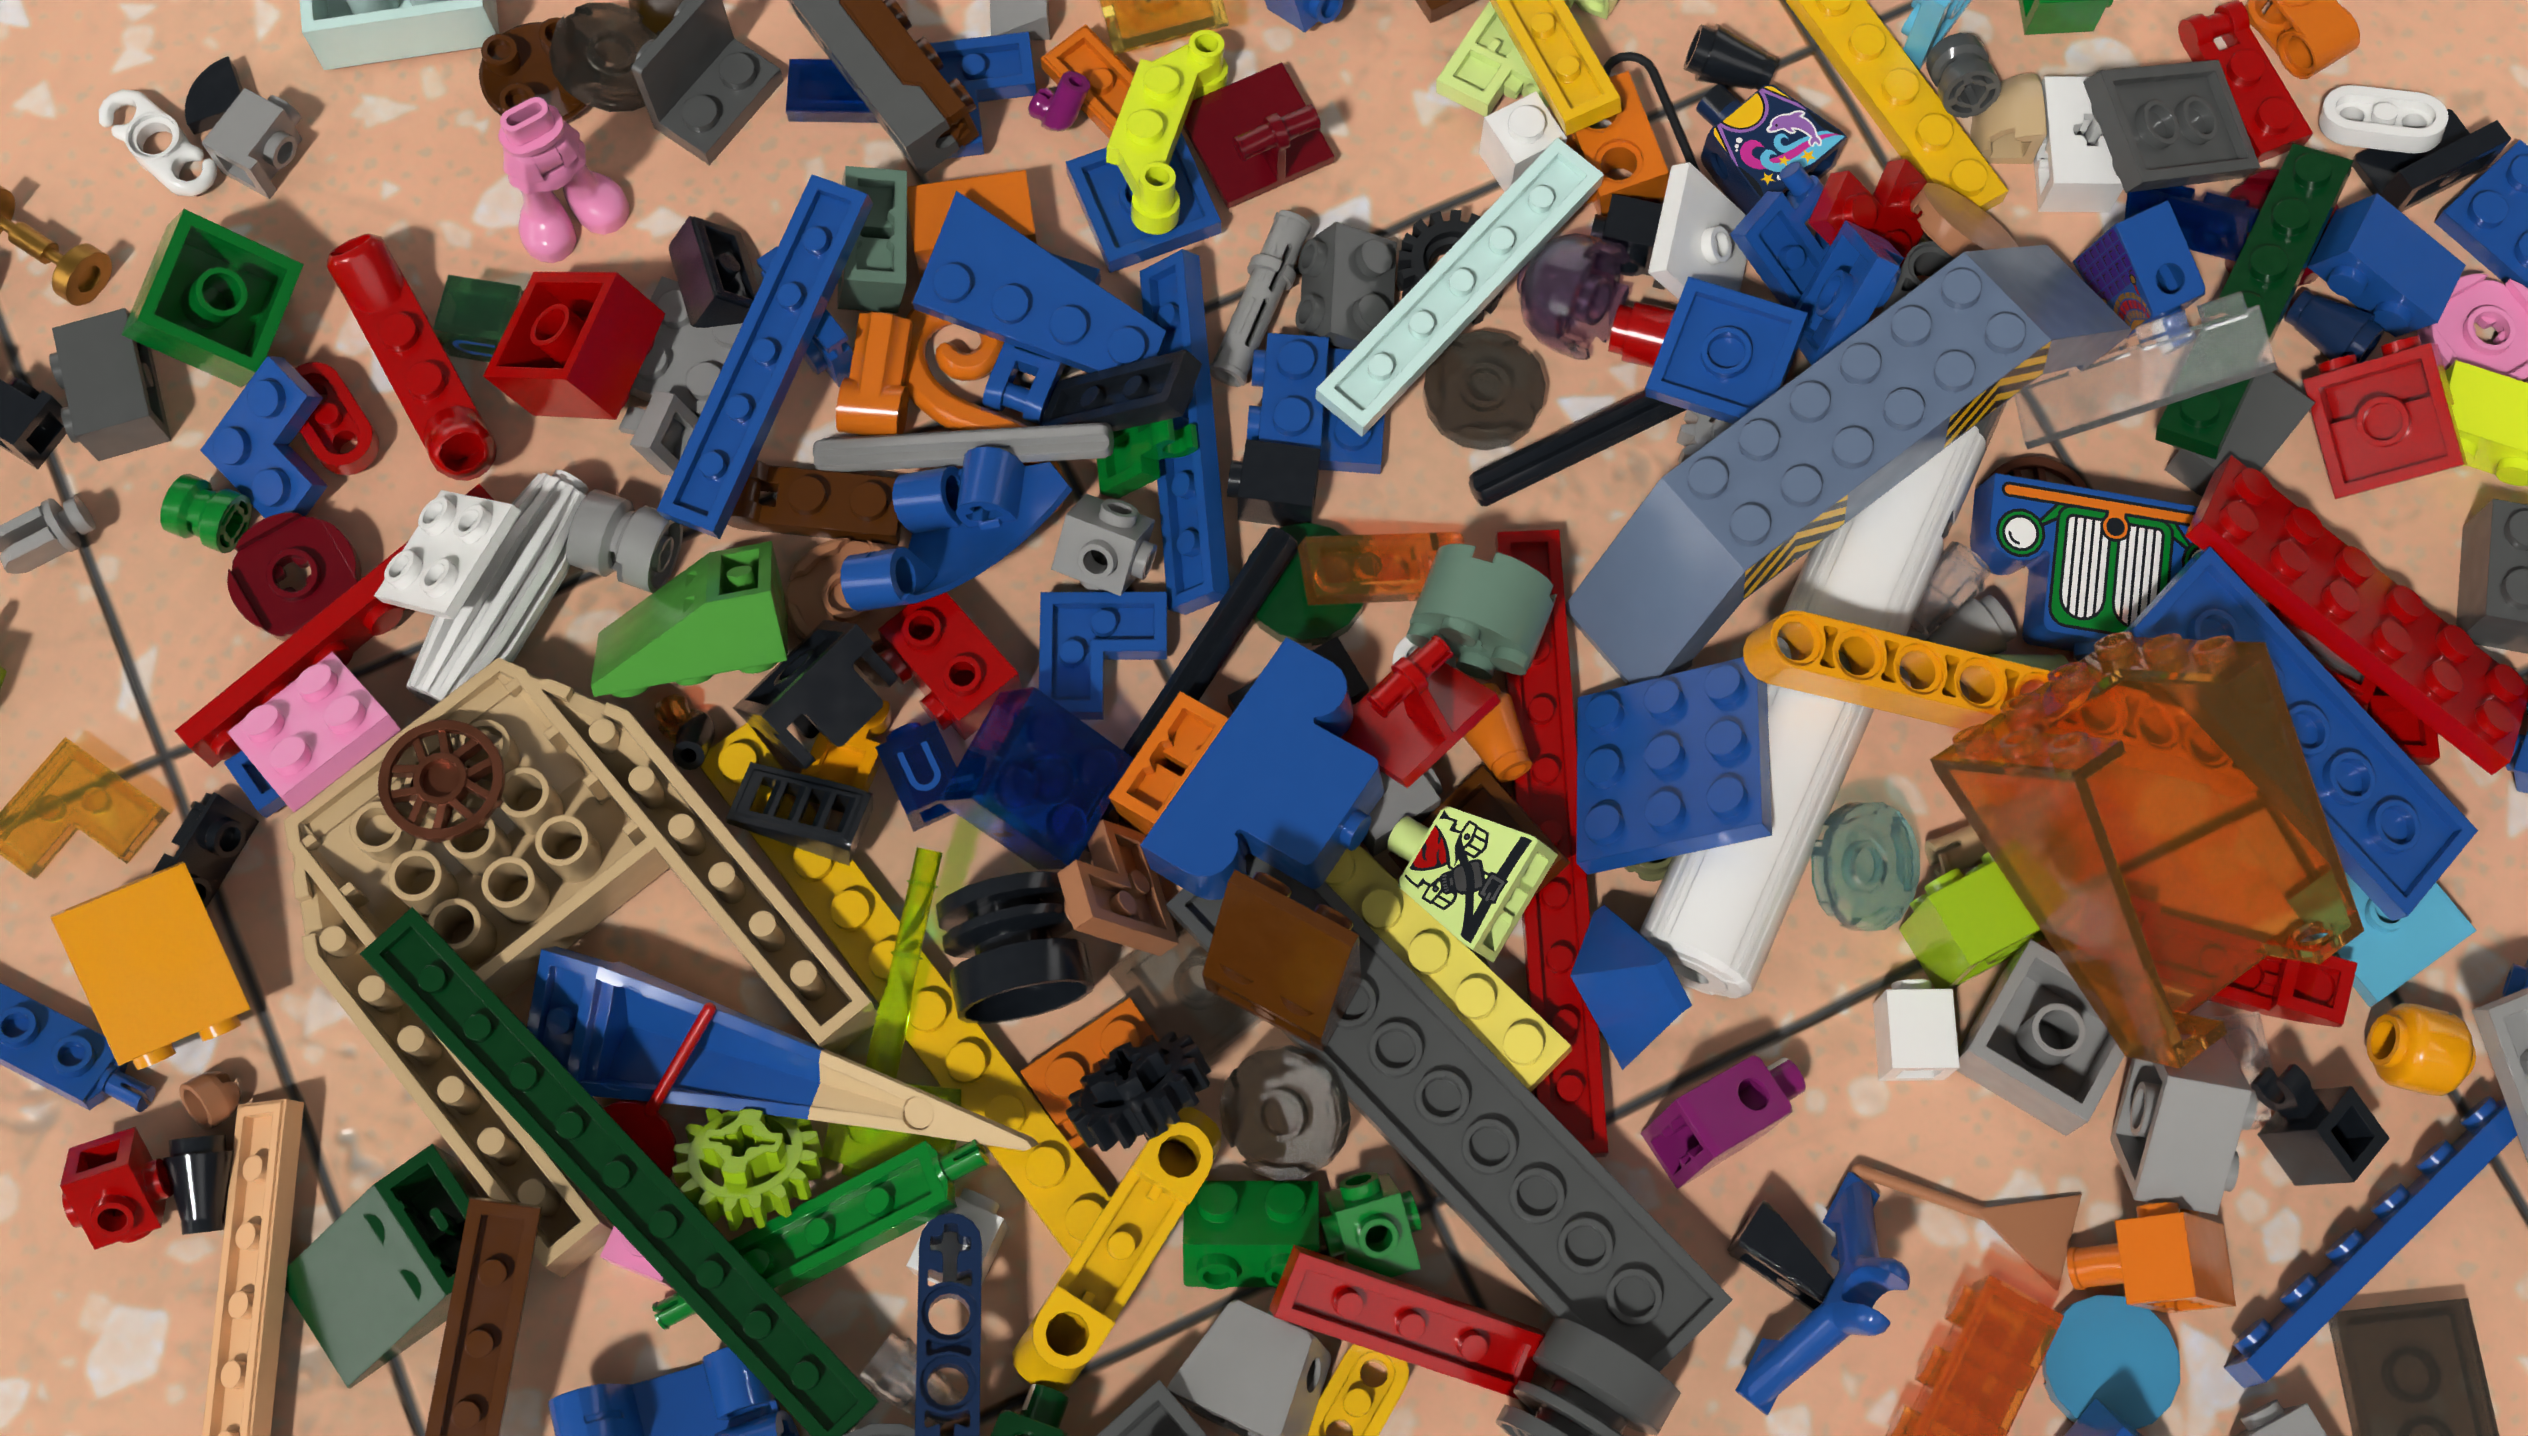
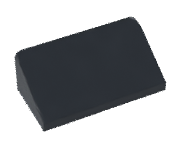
[669,216,759,328]

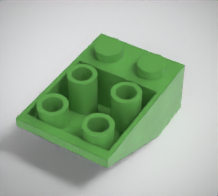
[591,541,788,698]

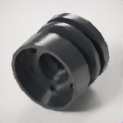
[936,871,1094,1024]

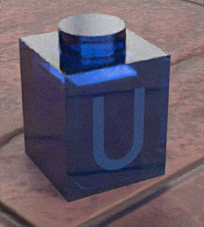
[876,720,972,832]

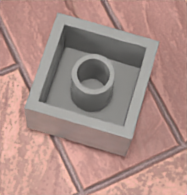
[1956,939,2150,1136]
[2110,1020,2257,1215]

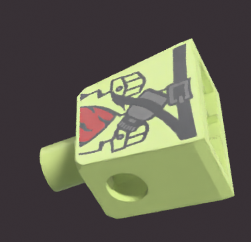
[1387,806,1558,963]

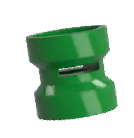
[160,474,252,553]

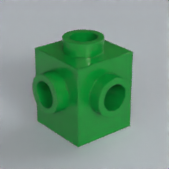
[1319,1172,1422,1278]

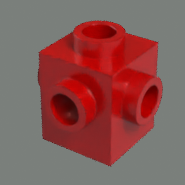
[60,1126,173,1250]

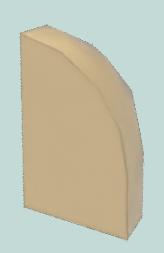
[1970,73,2047,164]

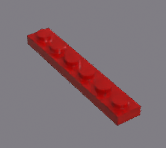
[175,484,495,768]

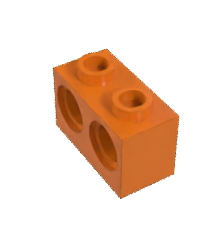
[1556,70,1669,216]
[1108,691,1229,836]

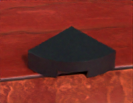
[185,56,243,135]

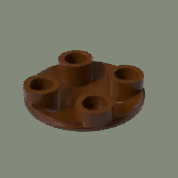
[479,17,600,122]

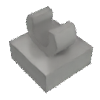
[619,390,699,476]

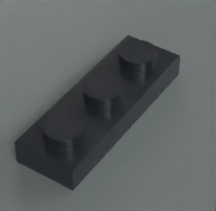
[1040,349,1202,432]

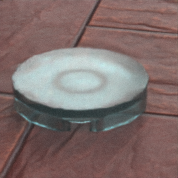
[1811,802,1920,931]

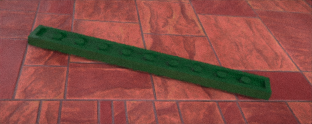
[360,907,880,1436]

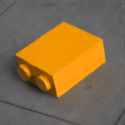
[50,861,250,1070]

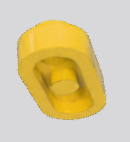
[1307,1344,1409,1436]

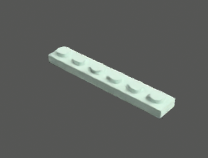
[1315,137,1604,437]

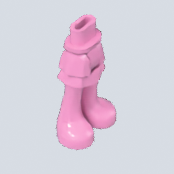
[498,97,629,263]

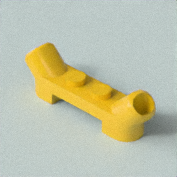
[1012,1107,1221,1392]

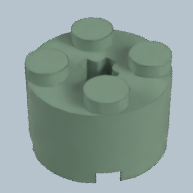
[1406,544,1557,680]

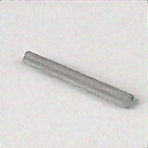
[813,422,1114,472]

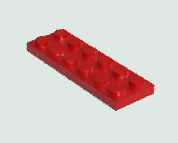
[2185,455,2528,775]

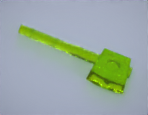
[822,847,961,1177]

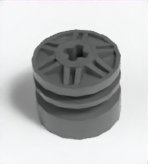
[1496,1317,1681,1436]

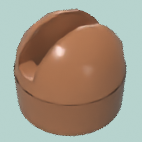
[179,1071,241,1130]

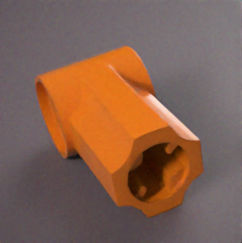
[836,312,914,436]

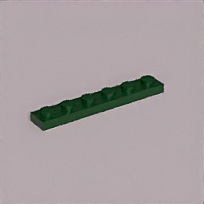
[2155,143,2353,460]

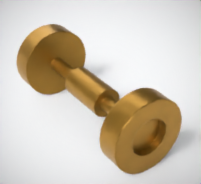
[0,185,112,306]

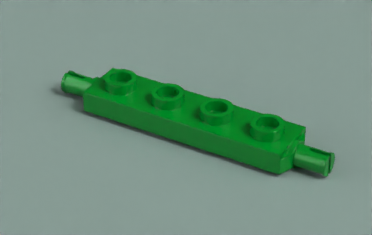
[652,1139,989,1330]

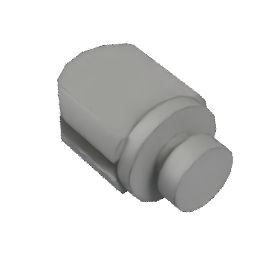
[0,496,96,574]

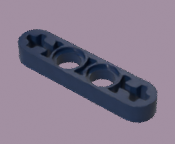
[915,1213,982,1436]

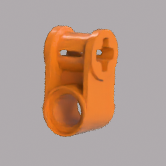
[2245,0,2360,79]

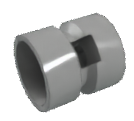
[566,489,683,593]

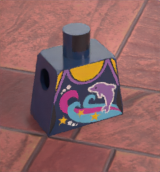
[1696,84,1847,215]

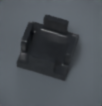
[733,620,899,769]

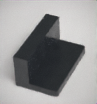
[2352,109,2511,212]

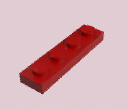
[1269,1245,1546,1400]

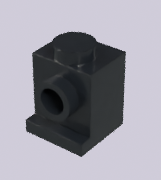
[1587,194,1665,290]
[0,377,67,469]

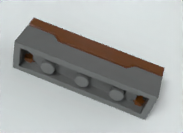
[788,0,979,176]

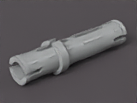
[1210,210,1312,387]

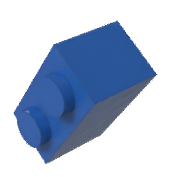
[2308,193,2466,337]

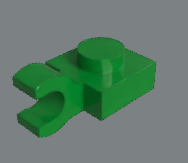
[1097,418,1198,499]

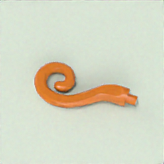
[905,308,1065,512]

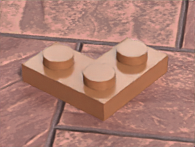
[1057,819,1179,956]

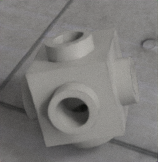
[1051,493,1157,596]

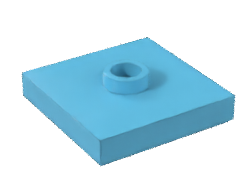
[2285,865,2477,1007]

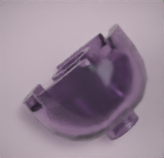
[1517,233,1630,360]

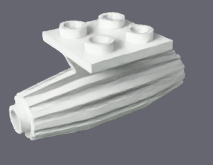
[374,469,589,707]

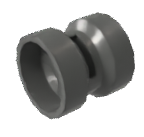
[1926,33,2001,118]

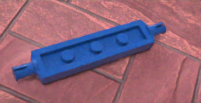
[0,983,156,1112]

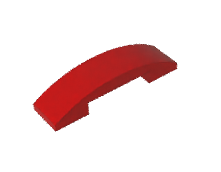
[2076,886,2358,1028]

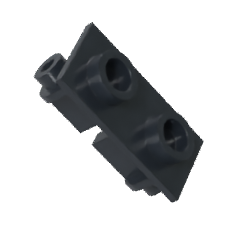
[152,792,259,909]

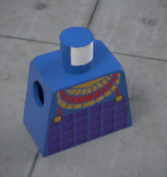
[2073,200,2205,358]

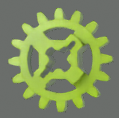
[672,1108,823,1231]

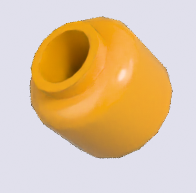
[2367,1003,2476,1096]

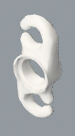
[99,89,217,197]

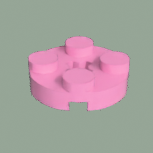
[2417,273,2528,382]

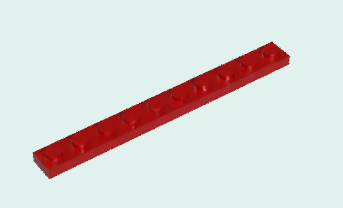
[1495,529,1609,1158]

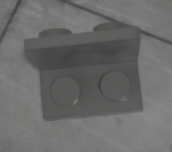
[632,0,784,166]

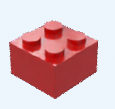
[483,272,666,420]

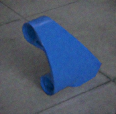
[840,447,1073,612]
[548,1347,800,1436]

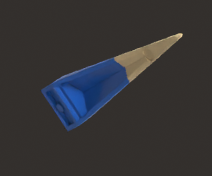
[527,946,1039,1151]

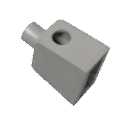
[1167,1300,1331,1436]

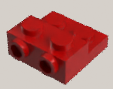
[2303,335,2467,499]

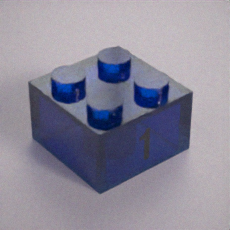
[938,687,1134,870]

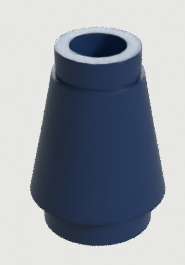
[2285,290,2385,364]

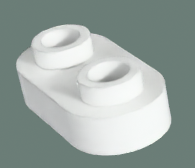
[2319,85,2448,154]

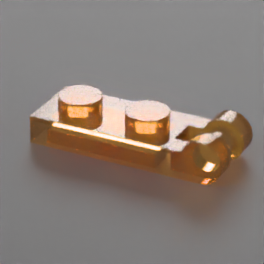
[1298,532,1465,605]

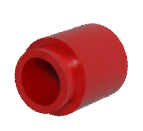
[1608,301,1675,368]

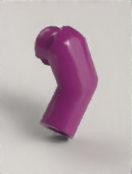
[1028,71,1091,132]

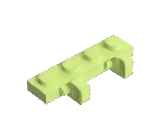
[1436,0,1618,117]

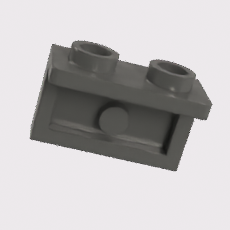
[1295,222,1397,350]

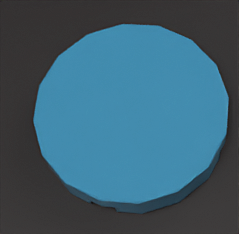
[2039,1295,2180,1430]

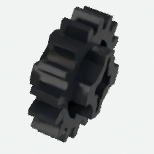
[1066,1031,1211,1152]

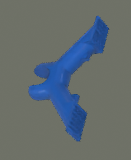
[1735,1172,1910,1415]

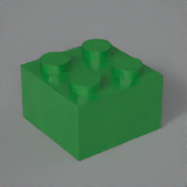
[121,209,304,387]

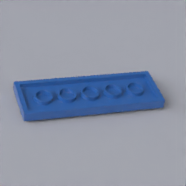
[2121,546,2478,921]

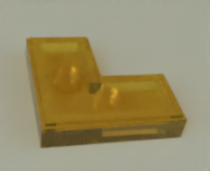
[0,737,170,879]

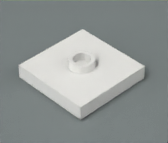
[1648,162,1747,300]

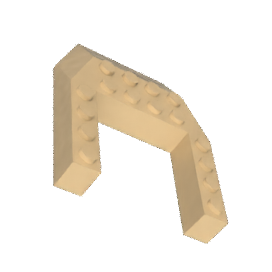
[284,658,881,1278]

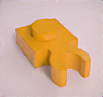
[800,699,892,791]

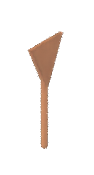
[1852,1163,2082,1291]

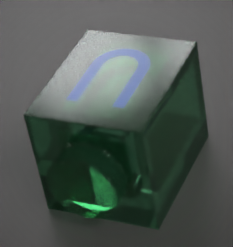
[433,275,524,362]

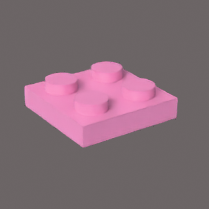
[227,652,401,812]

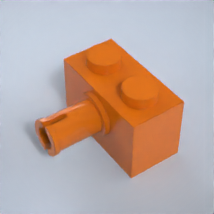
[2067,1202,2236,1313]

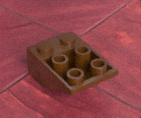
[1202,870,1361,1052]

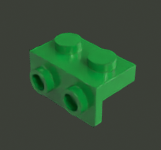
[1183,1181,1319,1290]

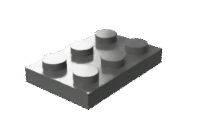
[2083,60,2261,193]

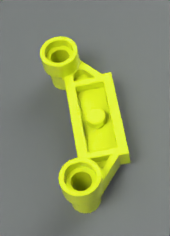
[1106,30,1228,235]

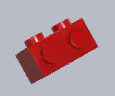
[878,592,1023,740]

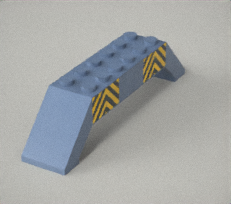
[1565,245,2131,685]

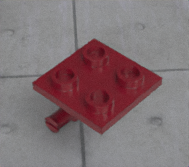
[1183,62,1335,209]

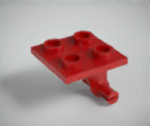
[1341,635,1501,789]

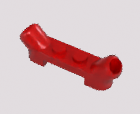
[326,233,497,481]

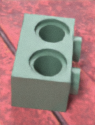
[837,166,907,313]

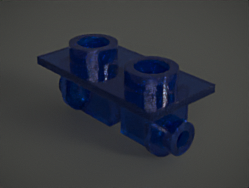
[2124,186,2259,261]

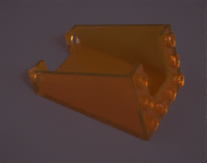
[1930,632,2364,1069]

